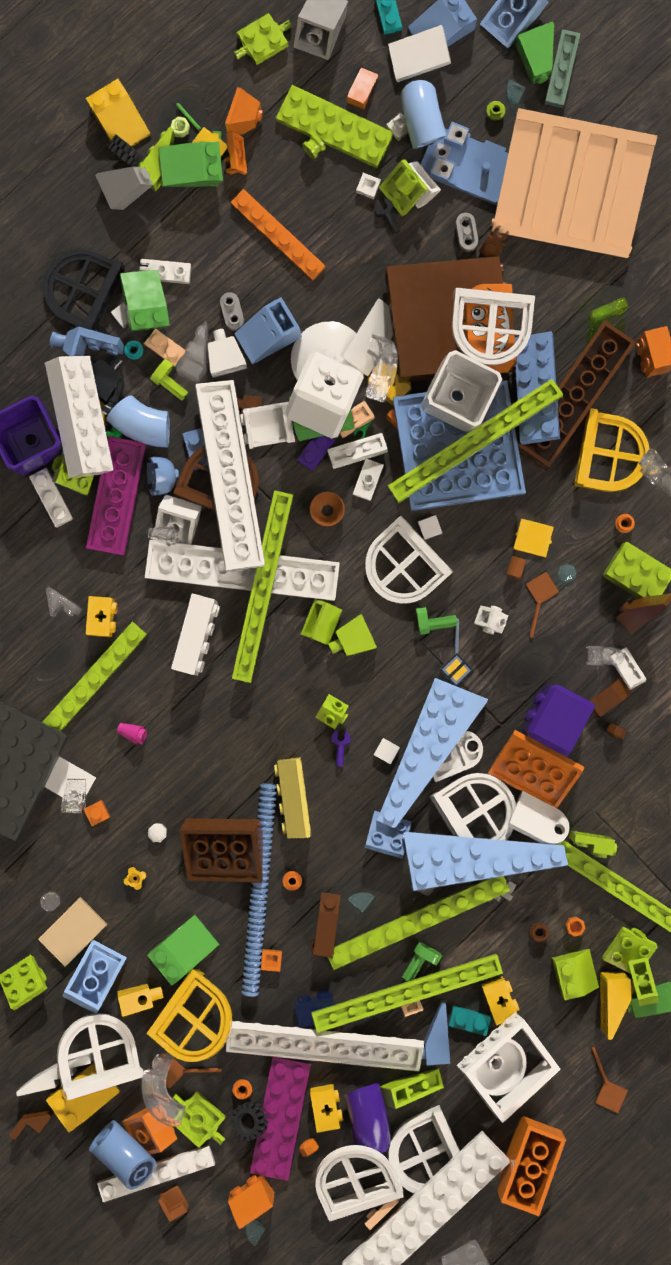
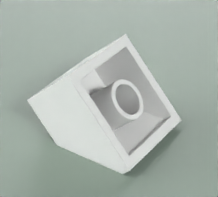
[154,495,202,545]

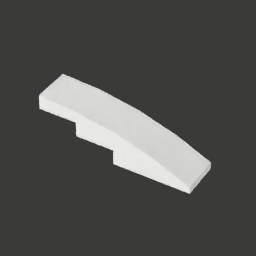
[16,1053,94,1096]

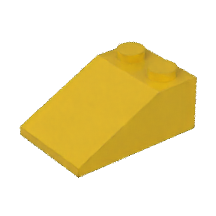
[86,79,151,146]
[600,972,634,1040]
[46,1063,120,1133]

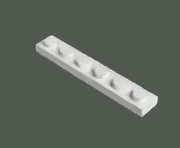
[97,1144,215,1202]

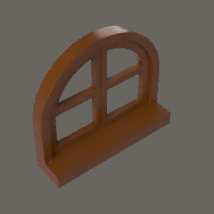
[173,446,259,512]

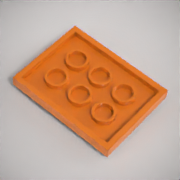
[488,730,584,808]

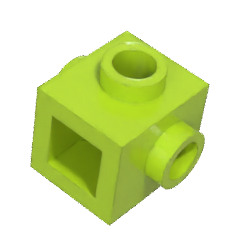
[315,694,349,729]

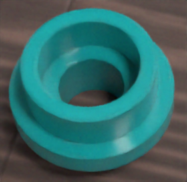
[124,340,143,360]

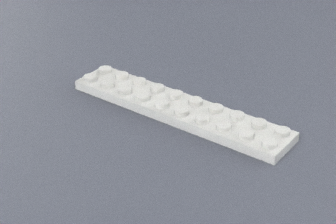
[195,380,265,571]
[145,540,340,601]
[226,1021,424,1071]
[342,1131,510,1265]

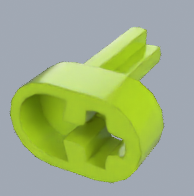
[150,359,189,401]

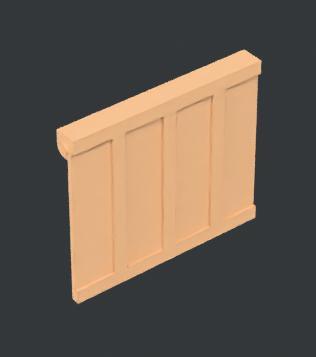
[491,108,657,258]

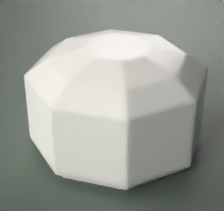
[148,823,167,842]

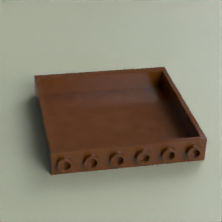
[385,256,517,383]

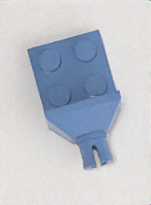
[49,327,125,357]

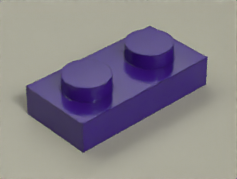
[297,436,335,472]

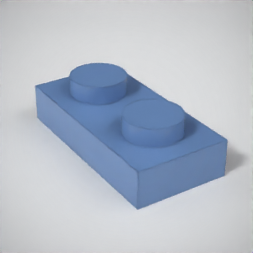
[183,428,208,470]

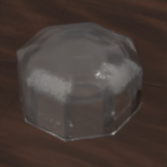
[41,892,60,911]

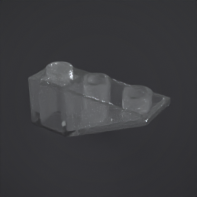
[176,321,209,384]

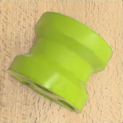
[302,134,326,159]

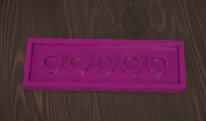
[86,436,147,556]
[250,1057,311,1181]

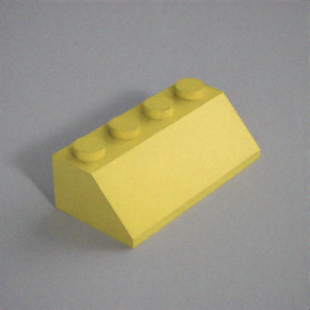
[274,757,311,838]

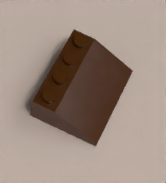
[179,819,263,882]

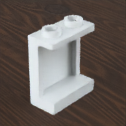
[240,402,295,449]

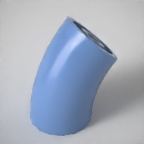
[89,1120,156,1190]

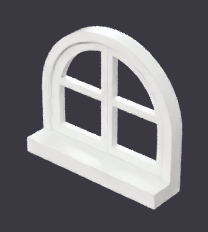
[452,288,535,365]
[365,516,453,603]
[429,773,516,841]
[57,1014,144,1100]
[388,1105,460,1193]
[316,1145,403,1222]

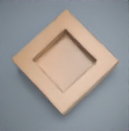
[401,1000,423,1017]

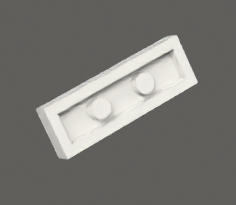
[327,433,388,469]
[29,468,73,528]

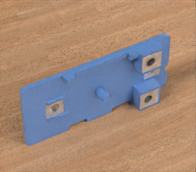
[420,122,508,205]

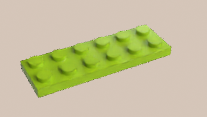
[276,85,394,168]

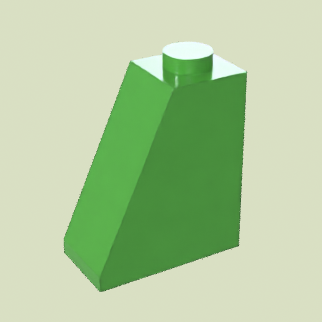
[515,21,554,84]
[627,982,671,1018]

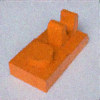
[224,132,247,175]

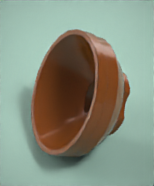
[310,492,345,527]

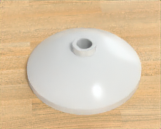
[473,1039,527,1095]

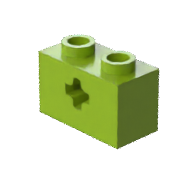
[628,957,659,1006]

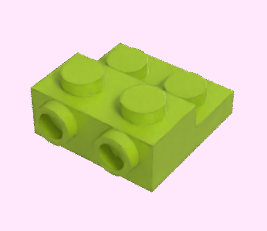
[568,830,617,858]

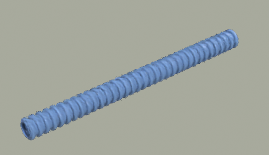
[242,783,277,997]

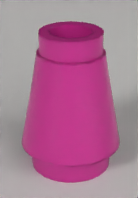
[117,723,147,744]

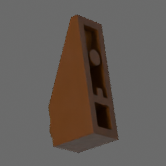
[616,593,671,634]
[313,892,341,958]

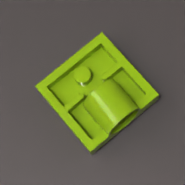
[379,160,429,216]
[52,451,94,495]
[603,927,657,974]
[0,955,47,1010]

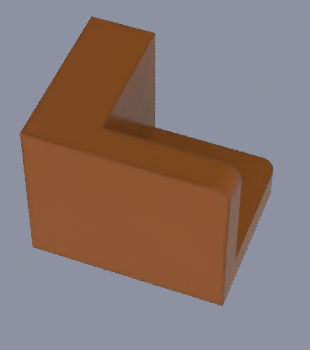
[158,1185,189,1222]

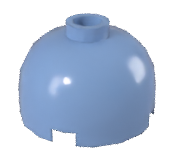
[147,457,179,495]

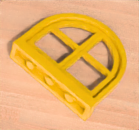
[574,408,650,492]
[147,969,232,1062]

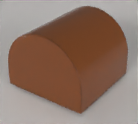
[506,556,526,580]

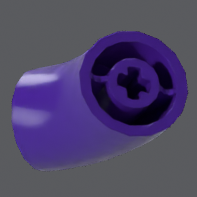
[344,1083,391,1154]

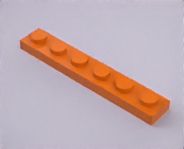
[230,189,325,281]

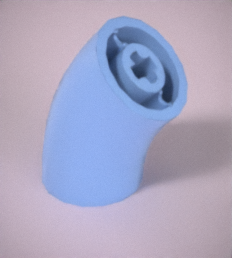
[401,80,447,149]
[106,395,170,448]

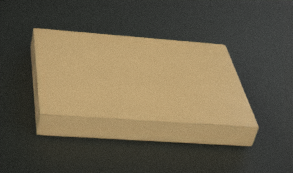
[38,897,107,966]

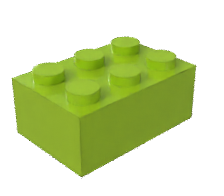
[602,541,671,598]

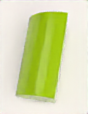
[301,599,342,645]

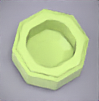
[171,117,190,138]

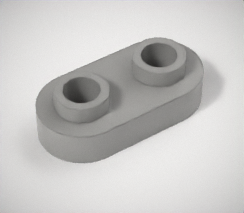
[456,213,478,252]
[220,292,244,331]

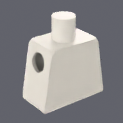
[208,329,247,378]

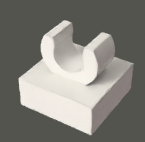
[386,113,408,141]

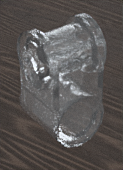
[586,646,625,666]

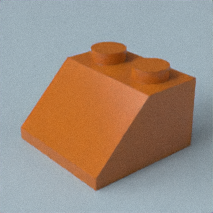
[122,1104,177,1154]
[228,1175,275,1229]

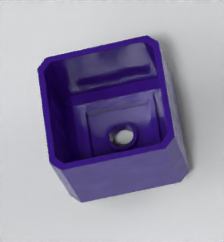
[0,395,63,476]
[521,684,595,757]

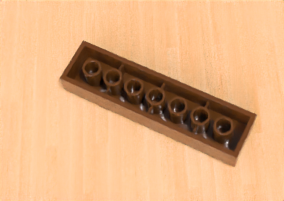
[518,320,636,471]

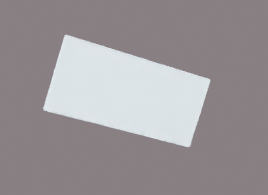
[342,298,393,376]
[45,757,96,807]

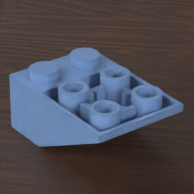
[234,297,302,365]

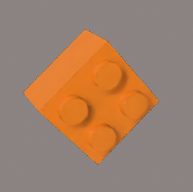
[635,326,671,378]

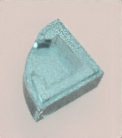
[507,79,526,106]
[348,892,375,912]
[246,1220,266,1246]

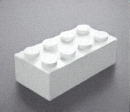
[171,594,220,676]

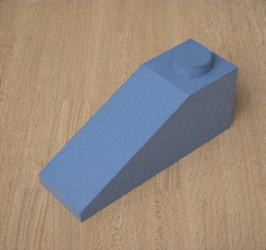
[422,1000,450,1065]

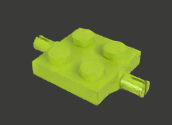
[234,13,292,65]
[170,1090,226,1148]

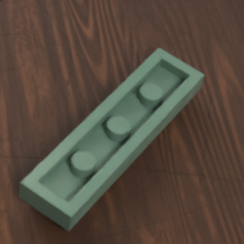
[545,29,581,108]

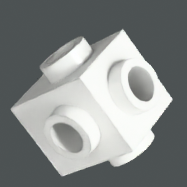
[474,606,508,635]

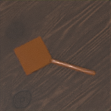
[525,572,559,638]
[592,1047,628,1113]
[152,1054,221,1089]

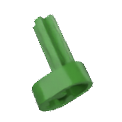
[416,607,458,635]
[402,942,442,982]

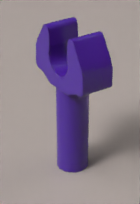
[331,730,350,766]

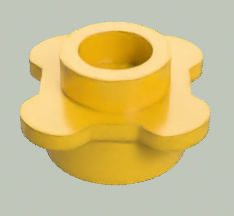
[124,867,146,890]

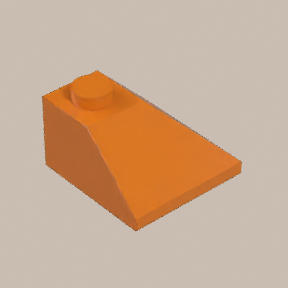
[225,87,263,135]

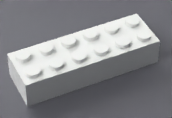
[45,356,113,478]

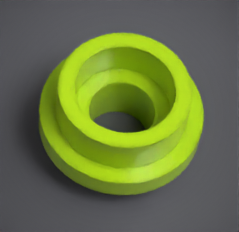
[486,101,505,121]

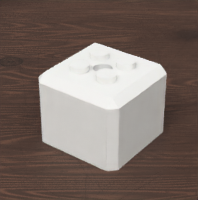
[421,350,502,433]
[285,352,364,438]

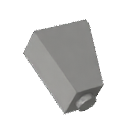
[95,167,153,210]

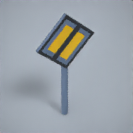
[439,619,473,687]

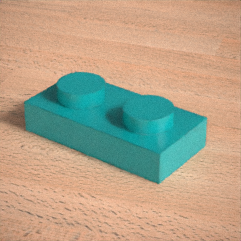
[375,0,402,35]
[448,1005,491,1036]

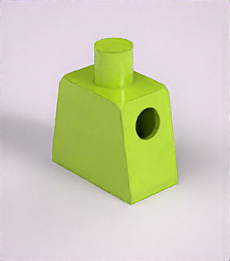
[328,614,377,656]

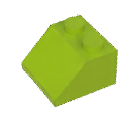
[552,949,599,1000]

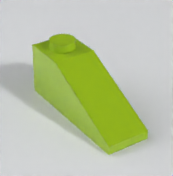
[380,1068,444,1109]

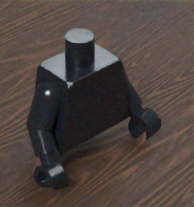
[91,356,125,416]

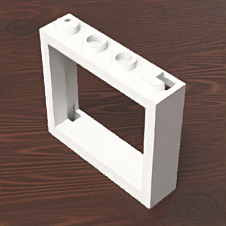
[457,1013,560,1123]

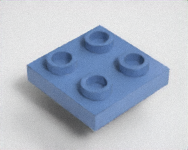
[365,811,411,859]

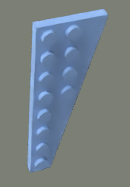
[377,678,488,828]
[403,832,568,891]

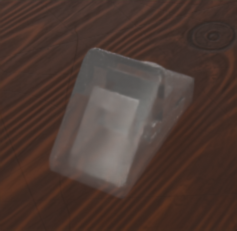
[46,586,83,617]
[61,779,86,813]

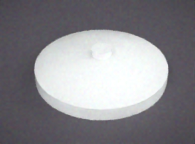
[291,322,364,381]

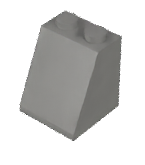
[294,0,348,60]

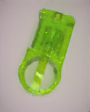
[588,298,629,324]

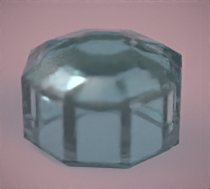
[557,564,577,583]

